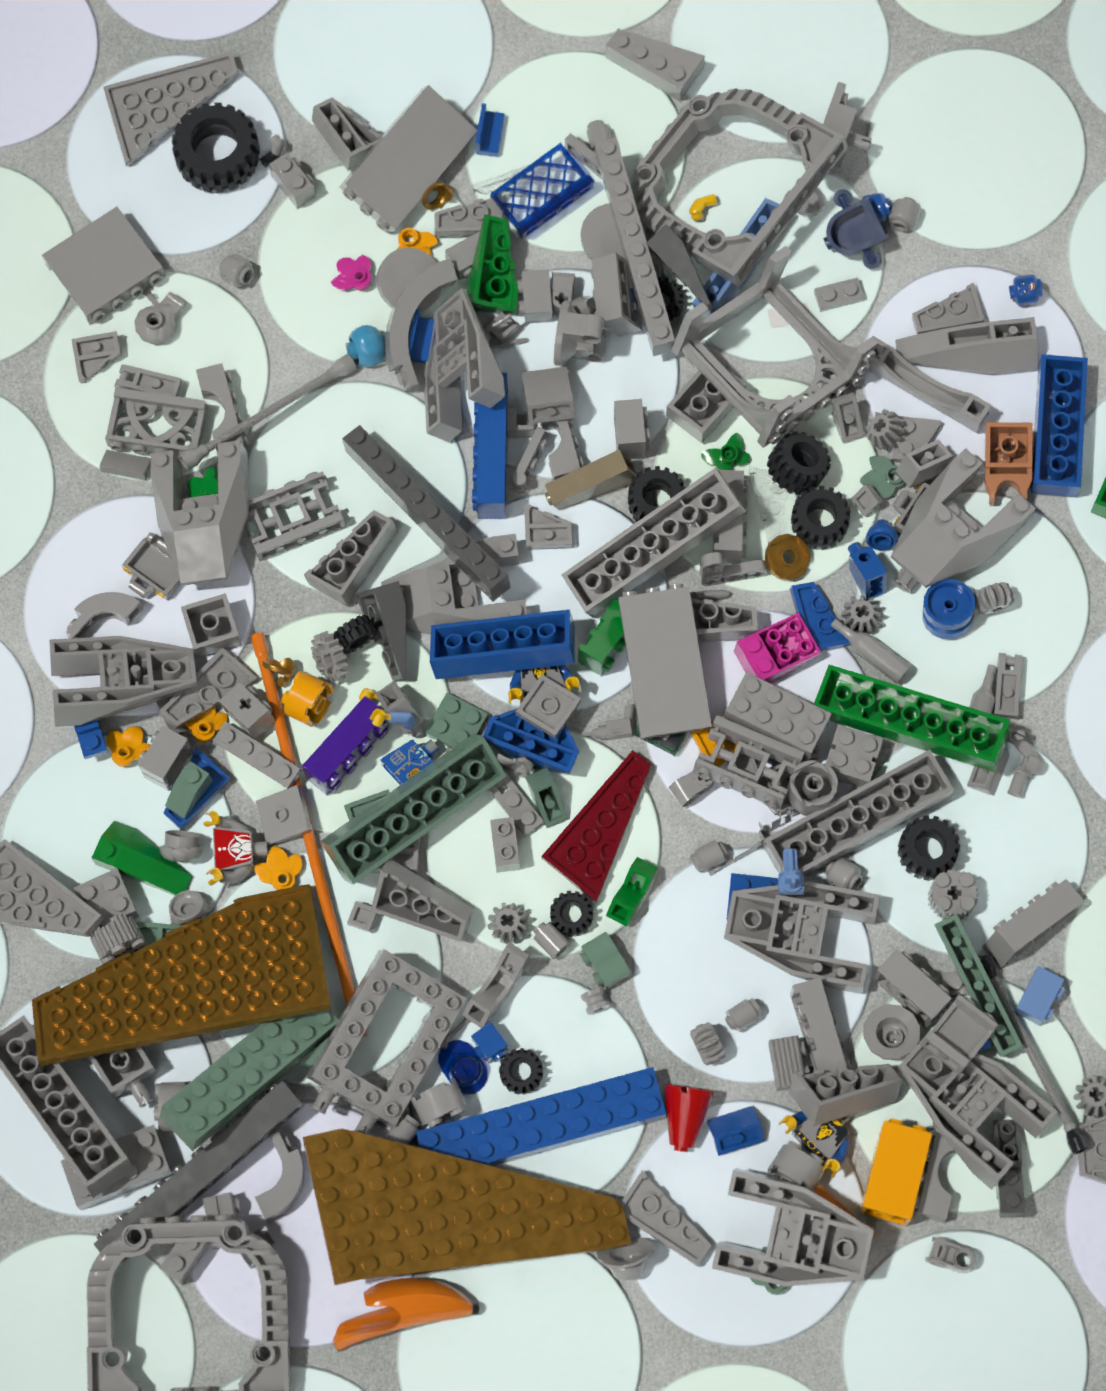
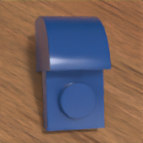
[74,720,108,760]

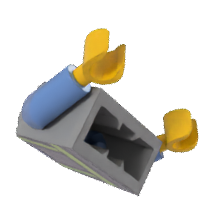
[359,680,424,737]

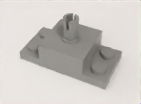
[823,82,872,168]

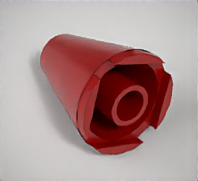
[665,1084,713,1152]

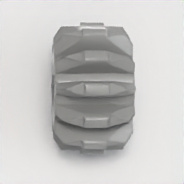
[865,409,905,450]
[974,582,1015,615]
[841,594,882,634]
[488,902,528,943]
[690,1022,726,1066]
[1073,1075,1106,1118]

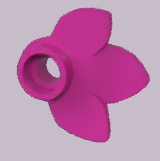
[331,255,372,291]

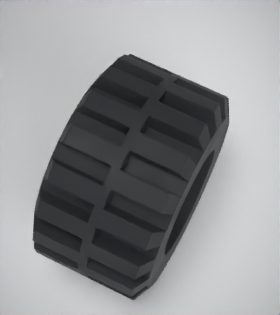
[767,431,831,495]
[628,466,686,521]
[791,486,851,550]
[898,815,960,880]

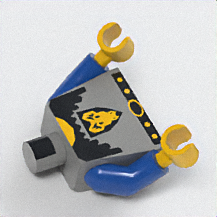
[508,665,581,704]
[779,1111,852,1178]

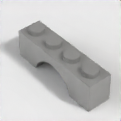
[196,363,248,455]
[542,419,584,480]
[914,1122,955,1223]

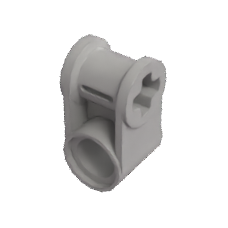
[551,272,575,317]
[669,771,714,807]
[925,1237,975,1274]

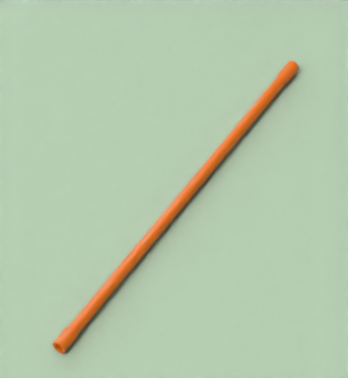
[250,632,367,1038]

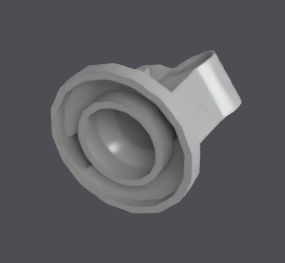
[554,302,606,367]

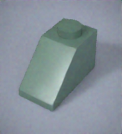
[165,761,212,819]
[525,768,568,828]

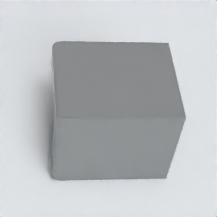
[507,408,535,438]

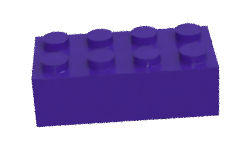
[302,696,389,796]

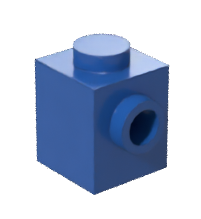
[471,1022,508,1063]

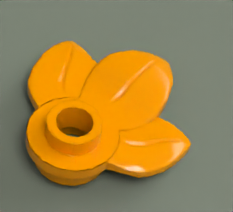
[397,228,438,257]
[183,706,227,742]
[107,726,151,767]
[254,846,302,890]

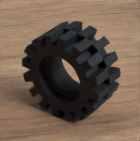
[657,277,684,321]
[333,614,378,654]
[550,891,593,937]
[499,1048,543,1095]

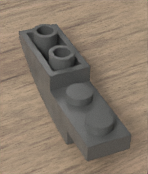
[993,1120,1026,1218]

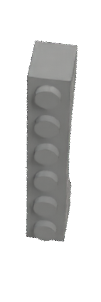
[868,336,992,433]

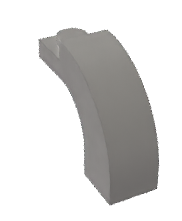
[462,942,530,1028]
[255,1131,305,1223]

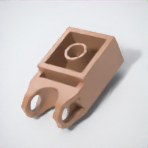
[984,422,1033,506]

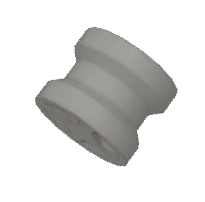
[581,987,610,1015]

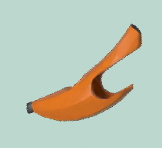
[333,1277,480,1352]

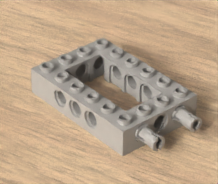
[306,949,467,1135]

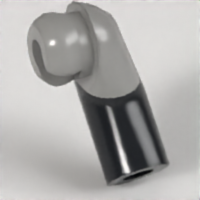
[259,135,285,168]

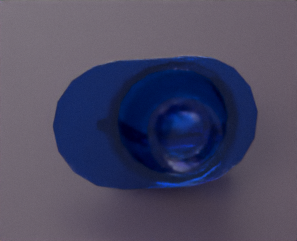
[438,1040,487,1094]

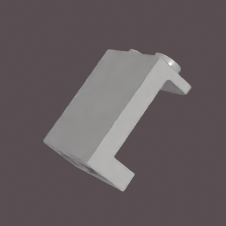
[521,366,575,424]
[920,995,998,1075]

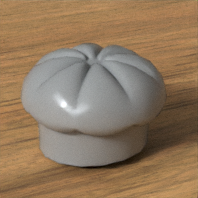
[160,830,203,862]

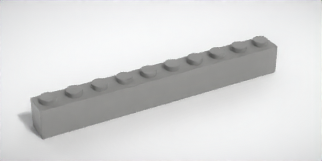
[594,137,675,356]

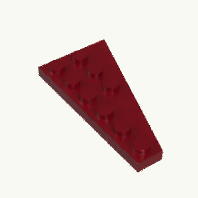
[541,750,651,903]

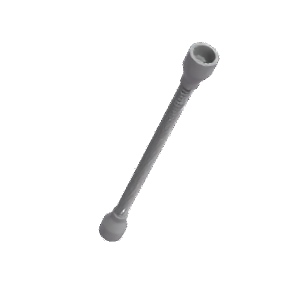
[178,354,356,471]

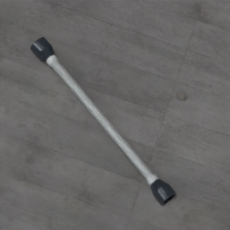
[980,955,1090,1155]

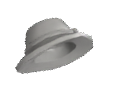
[863,1004,920,1060]
[596,1238,655,1280]

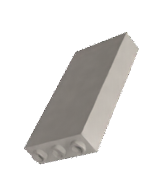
[339,84,477,233]
[618,584,712,740]

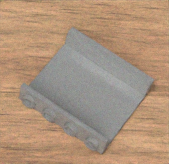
[42,206,165,325]

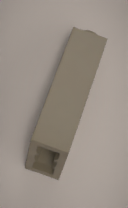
[545,449,637,510]

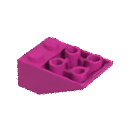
[733,613,821,684]

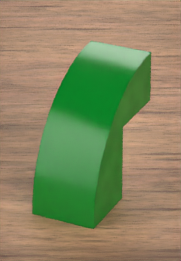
[606,857,658,927]

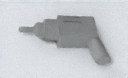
[582,704,635,740]

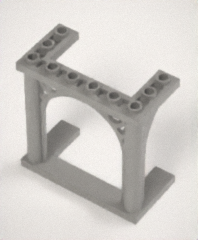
[671,246,879,448]

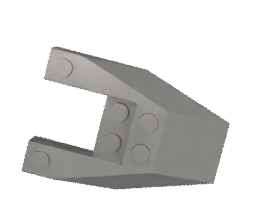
[424,288,505,442]
[151,440,249,586]
[890,448,1036,588]
[381,533,527,635]
[49,636,197,727]
[724,881,880,994]
[898,1033,1058,1190]
[712,1168,874,1286]

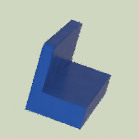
[475,103,505,157]
[408,310,435,364]
[707,1106,765,1156]

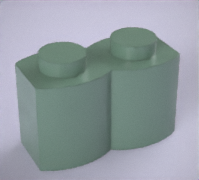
[580,932,631,990]

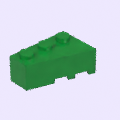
[578,599,626,676]

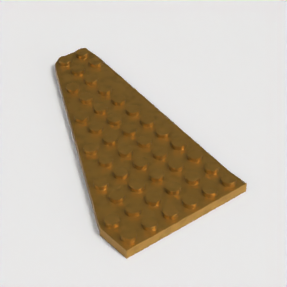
[303,1128,631,1286]

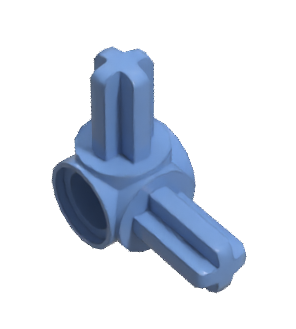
[778,848,804,895]

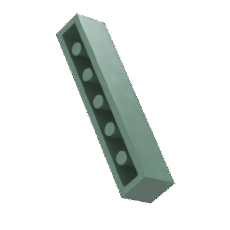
[934,914,1023,1057]

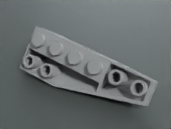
[895,317,1038,375]

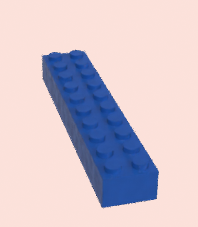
[416,1067,666,1166]

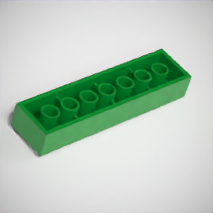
[813,664,1011,772]

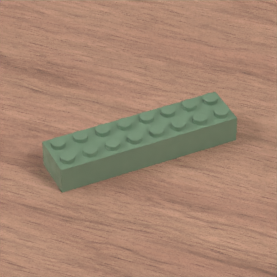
[320,734,507,885]
[159,1009,339,1152]

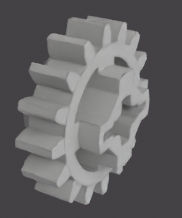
[311,631,349,683]

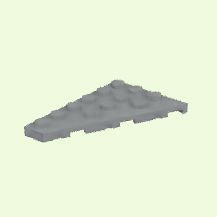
[103,51,238,166]
[0,839,104,937]

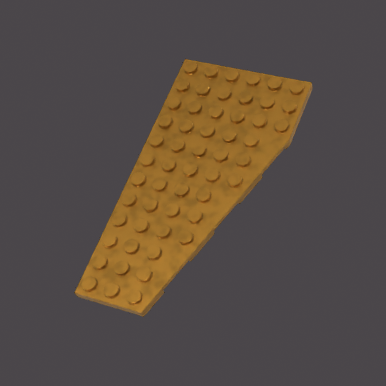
[32,884,331,1066]

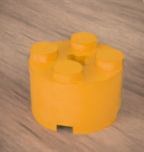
[281,671,334,727]

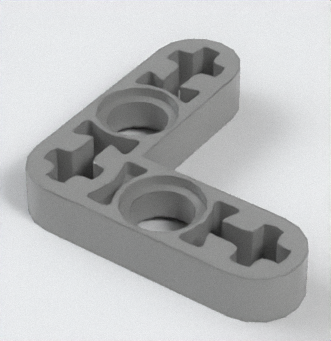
[699,552,768,586]

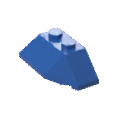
[483,709,579,774]

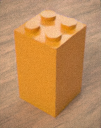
[859,1118,932,1226]

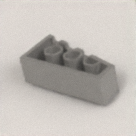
[605,29,705,101]
[303,510,398,606]
[691,598,758,642]
[370,859,474,942]
[790,977,851,1073]
[789,1064,902,1126]

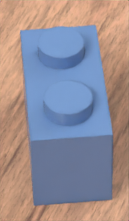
[1015,966,1065,1026]

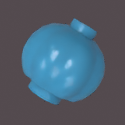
[345,325,386,367]

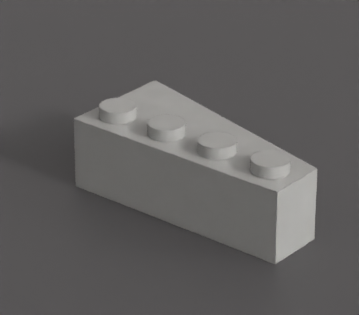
[713,470,748,565]
[982,879,1084,969]

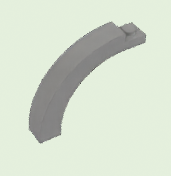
[385,258,458,391]

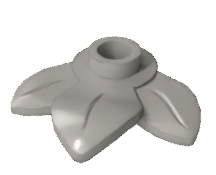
[497,753,535,778]

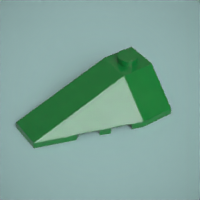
[466,214,519,313]
[91,821,192,896]

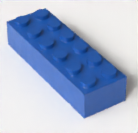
[1031,354,1088,497]
[472,373,508,519]
[429,609,575,679]

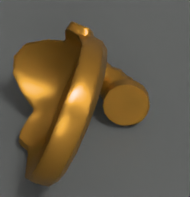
[422,182,454,210]
[262,658,295,687]

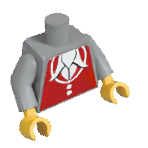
[203,811,268,885]

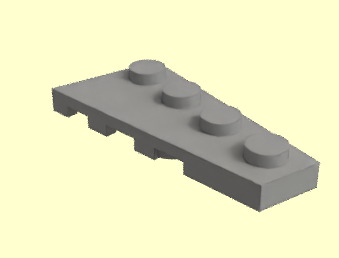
[159,647,257,729]
[620,1170,712,1267]

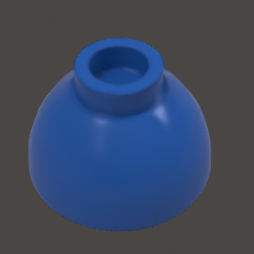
[865,519,898,551]

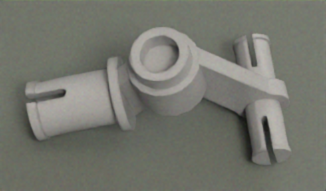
[1007,729,1044,798]

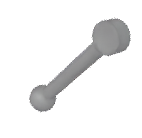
[440,1018,470,1049]

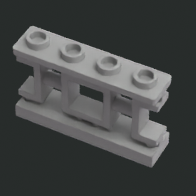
[246,471,345,561]
[693,715,805,809]

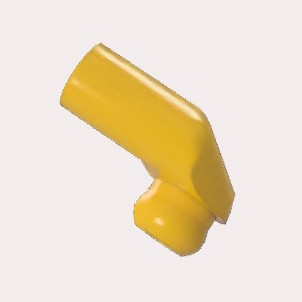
[689,194,717,221]

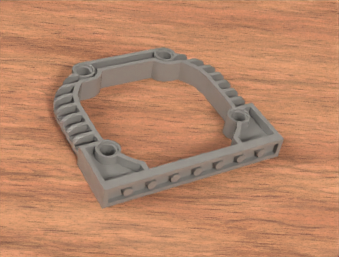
[634,88,848,287]
[86,1214,291,1391]

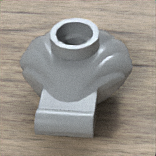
[134,291,186,344]

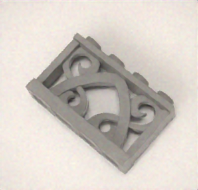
[105,387,208,458]

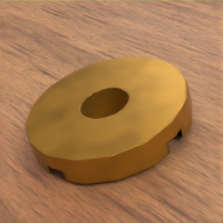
[764,534,810,581]

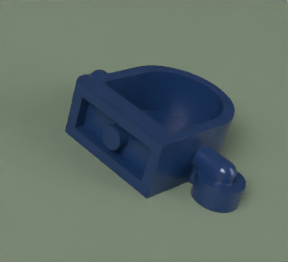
[823,189,891,269]

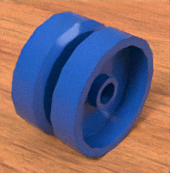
[922,579,975,639]

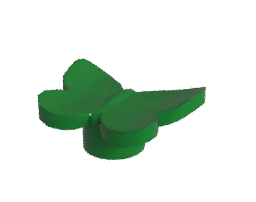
[701,433,750,470]
[187,467,218,498]

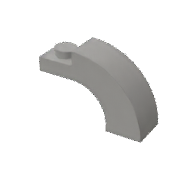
[66,592,143,638]

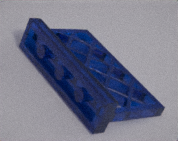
[490,142,595,240]

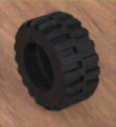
[172,102,260,193]

